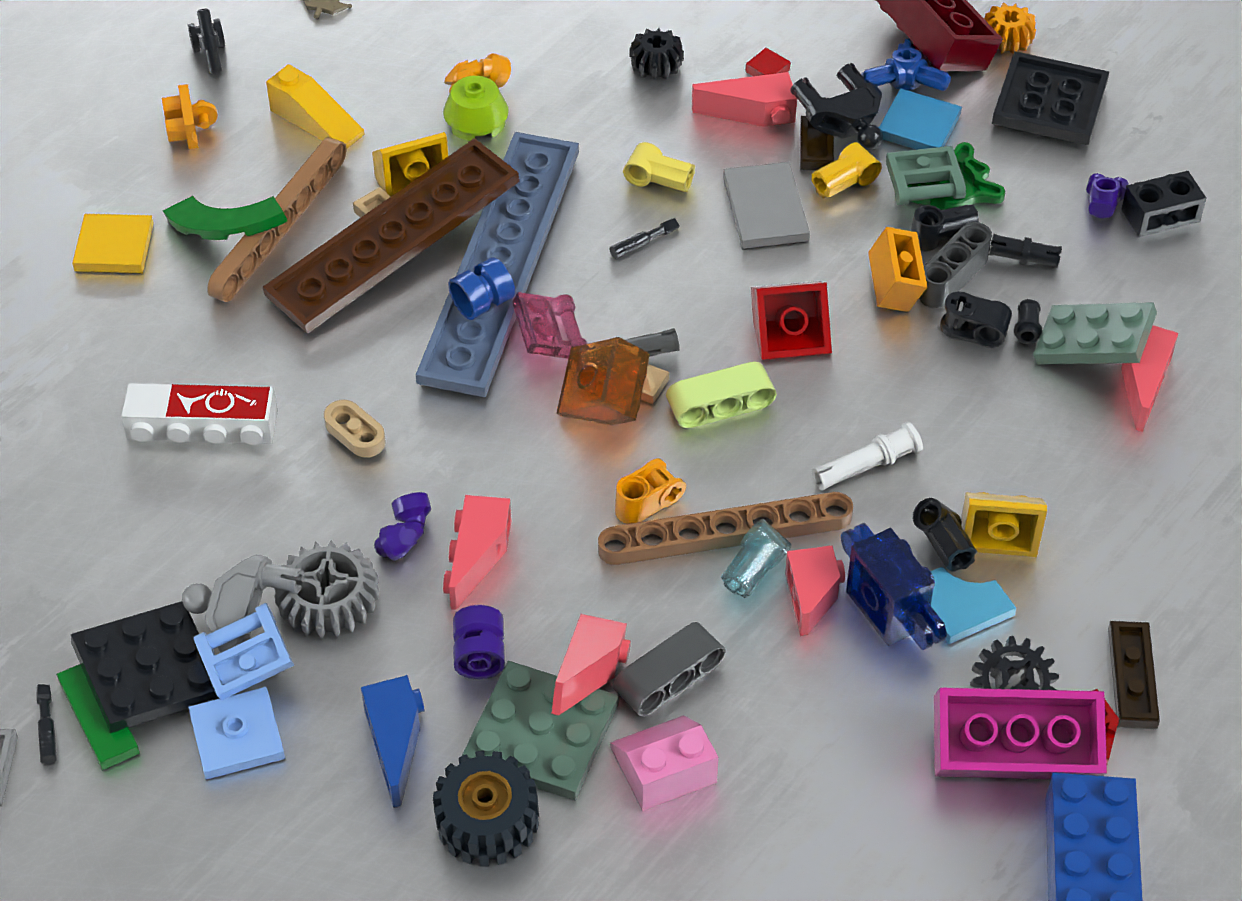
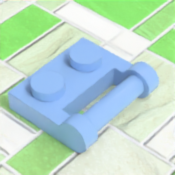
[193,603,294,700]

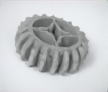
[274,540,379,639]

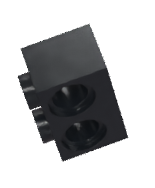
[1121,171,1207,237]

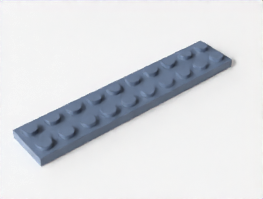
[416,132,579,397]

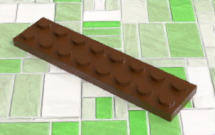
[262,138,520,334]

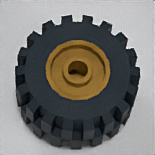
[433,750,539,867]

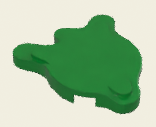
[907,142,1005,210]

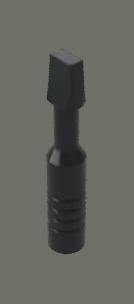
[609,218,680,259]
[36,684,57,765]

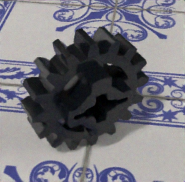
[970,636,1059,690]

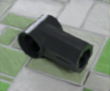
[910,204,979,251]
[912,498,977,572]

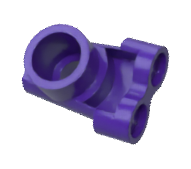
[1086,173,1129,219]

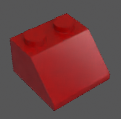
[751,281,832,360]

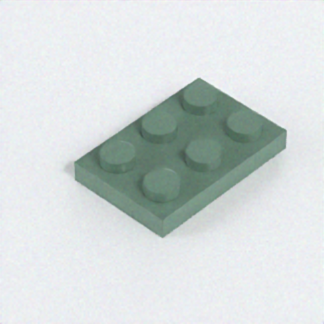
[1033,302,1157,364]

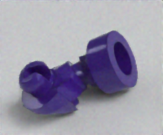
[374,492,431,561]

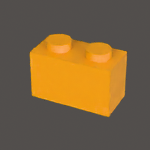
[868,227,927,312]

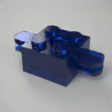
[841,523,947,650]

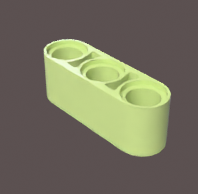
[666,361,777,428]

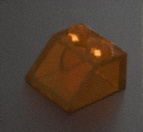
[556,337,650,425]

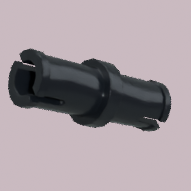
[989,234,1062,268]

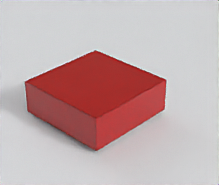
[745,48,791,76]

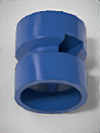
[448,257,515,320]

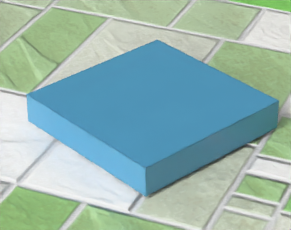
[879,88,962,150]

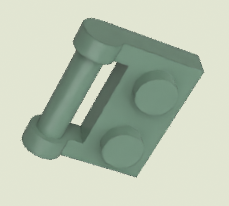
[886,146,966,206]

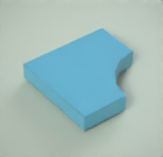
[908,566,1016,644]

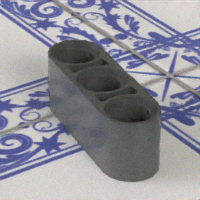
[919,222,992,308]
[613,622,726,716]

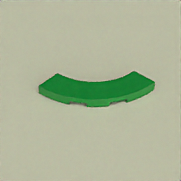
[163,196,288,240]

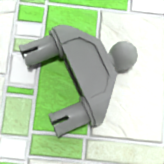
[182,555,304,653]

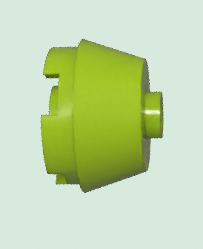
[443,76,509,141]

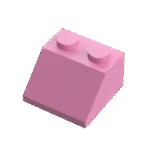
[610,715,718,811]

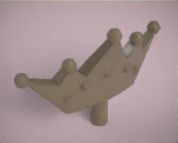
[303,0,352,19]

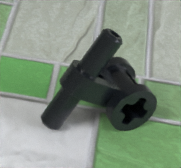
[187,8,225,74]

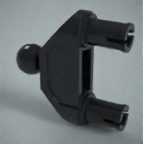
[790,63,883,150]

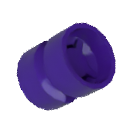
[453,605,505,679]

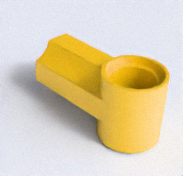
[811,142,882,199]

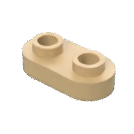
[324,400,386,457]

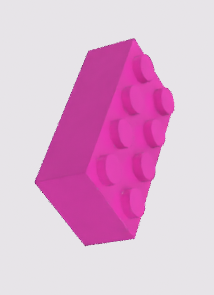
[934,688,1107,779]

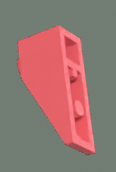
[692,72,797,127]
[1121,325,1178,432]
[551,614,631,715]

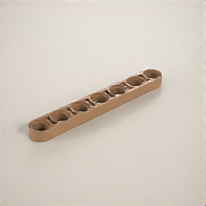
[207,137,347,303]
[598,492,853,565]

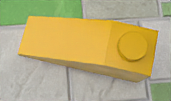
[266,64,365,149]

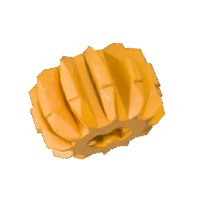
[984,2,1036,54]

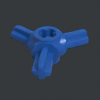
[861,39,951,91]

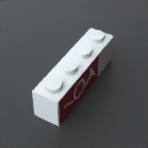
[121,383,278,445]

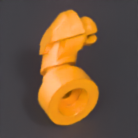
[444,53,511,93]

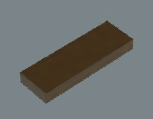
[1108,621,1160,729]

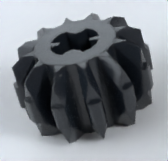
[629,28,684,80]

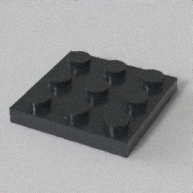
[992,51,1110,145]
[71,601,220,733]

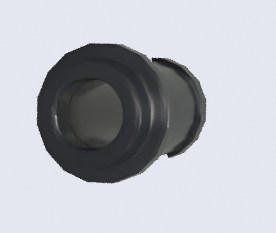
[1014,299,1042,344]

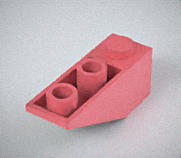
[443,495,512,610]

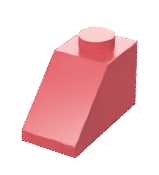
[785,545,845,636]

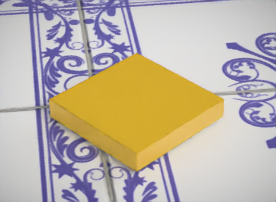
[72,214,154,273]

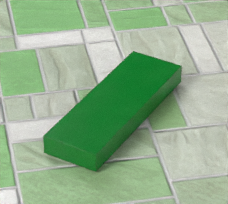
[56,664,140,771]

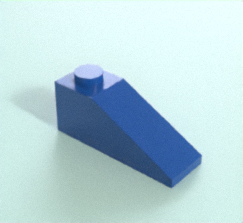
[361,675,425,808]

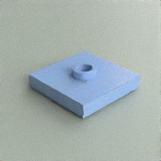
[188,687,285,780]

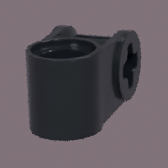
[940,291,1012,348]

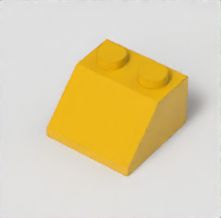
[372,132,448,196]
[961,492,1047,557]

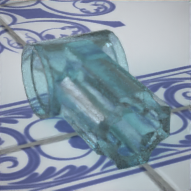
[721,519,792,598]

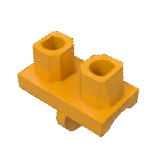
[162,84,218,149]

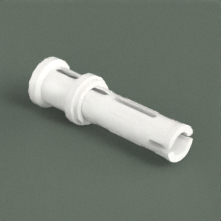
[812,422,923,490]

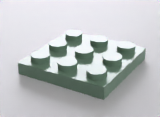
[462,660,619,801]

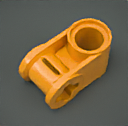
[615,458,686,524]

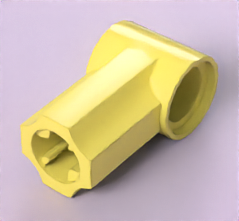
[623,142,695,192]

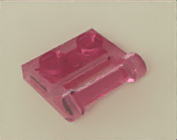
[512,292,589,359]

